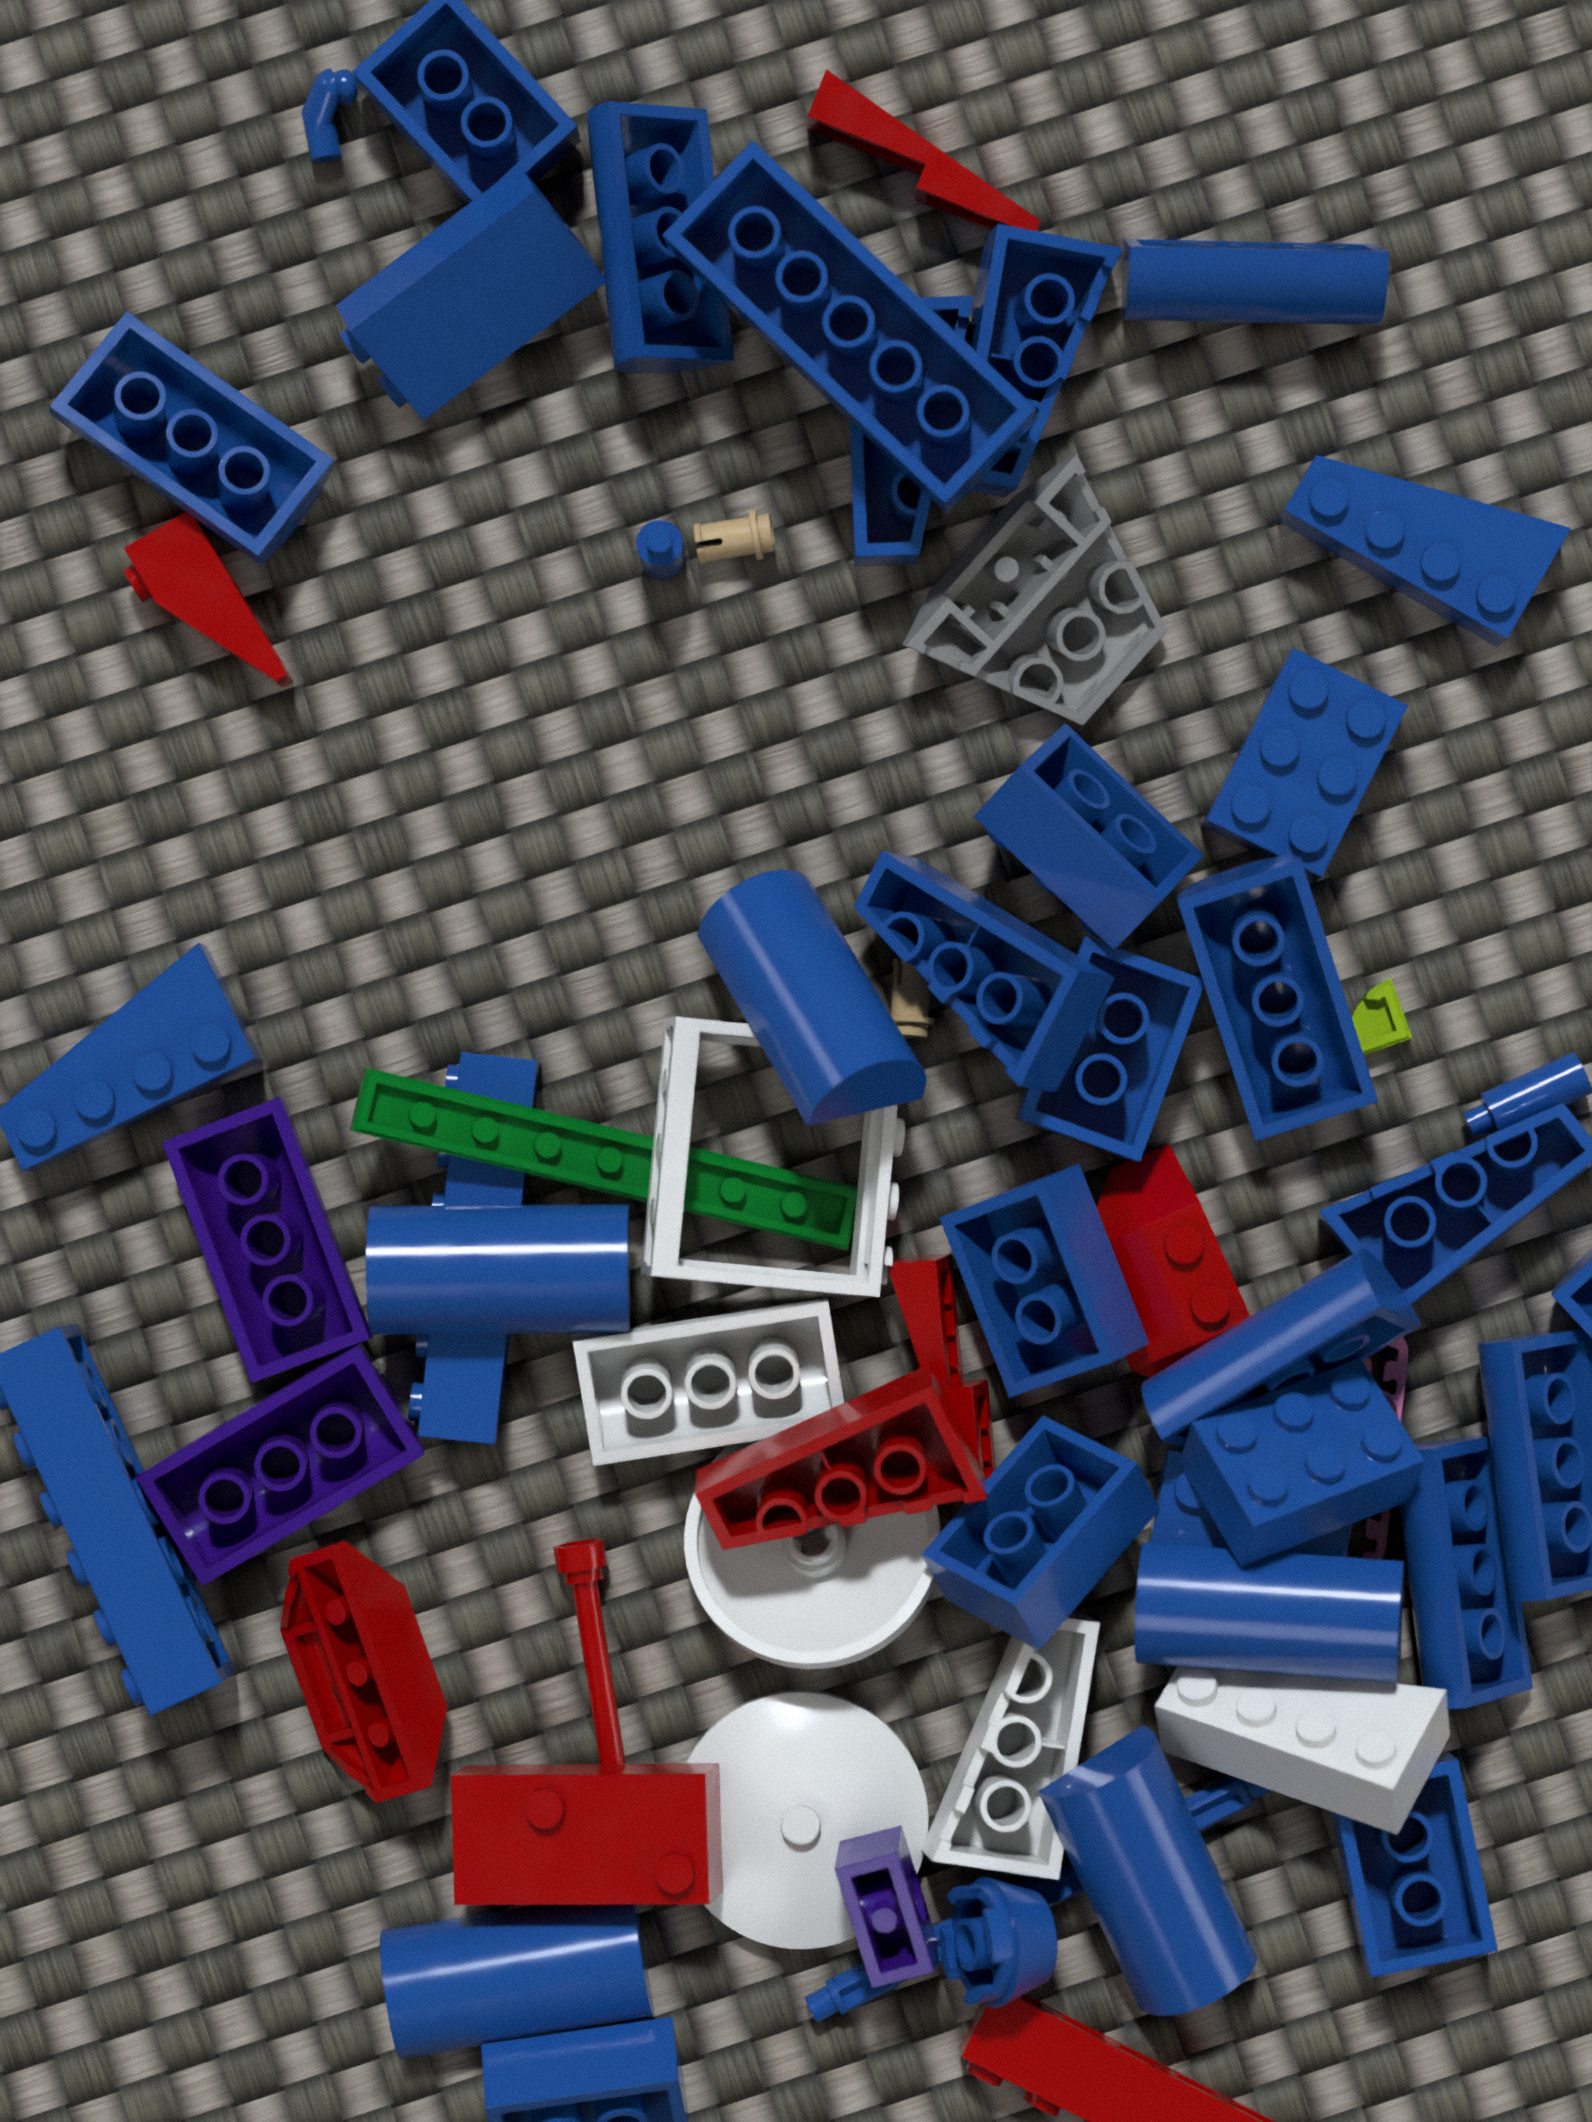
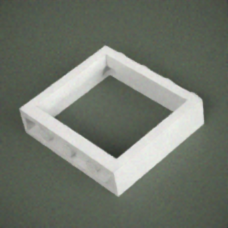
[640,1017,905,1297]

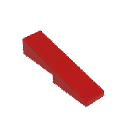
[807,69,1040,231]
[887,1254,996,1480]

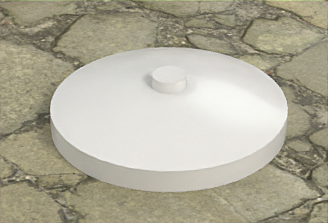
[684,1440,942,1669]
[686,1690,929,1949]

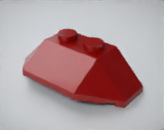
[1096,1144,1250,1378]
[280,1540,447,1803]

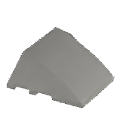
[902,453,1167,725]

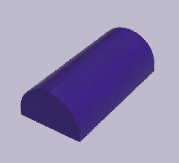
[162,1096,374,1383]
[135,1343,425,1586]

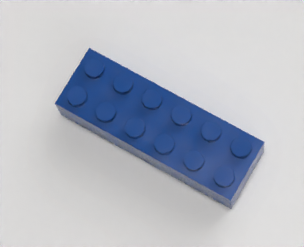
[663,140,1037,514]
[0,1323,236,1716]

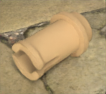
[694,509,776,565]
[891,958,935,1039]

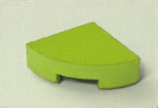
[1351,978,1412,1055]

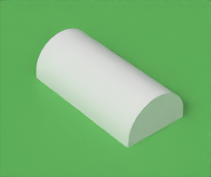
[573,1298,844,1466]

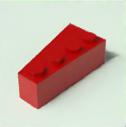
[695,1364,987,1550]

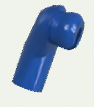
[302,68,358,164]

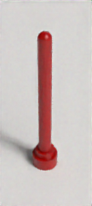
[553,1538,626,1764]

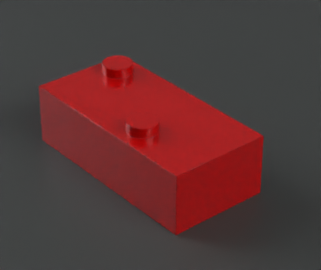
[451,1763,723,1905]

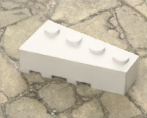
[921,1613,1100,1880]
[1155,1666,1450,1835]

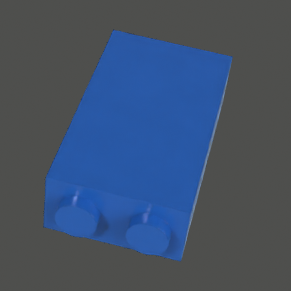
[336,165,606,420]

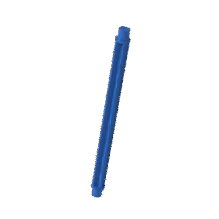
[804,1775,1273,2023]

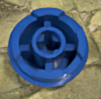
[940,1877,1057,2008]

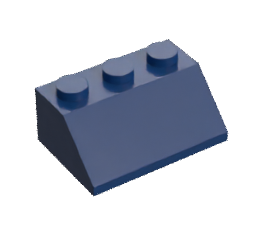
[481,2017,689,2122]

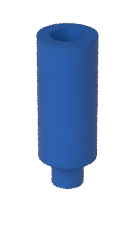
[636,520,685,579]
[1462,1052,1592,1136]

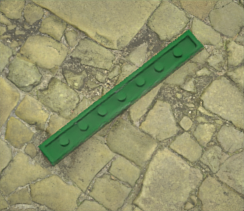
[349,1068,858,1250]

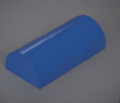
[586,101,734,374]
[1122,239,1389,325]
[49,311,334,564]
[1176,855,1378,1141]
[697,870,927,1126]
[366,1204,630,1335]
[1142,1248,1421,1448]
[1477,1328,1592,1601]
[1399,1435,1533,1709]
[1134,1542,1404,1683]
[1038,1725,1257,2016]
[380,1905,655,2059]

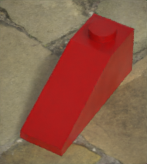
[123,512,293,687]

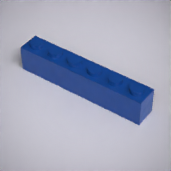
[408,1052,541,1445]

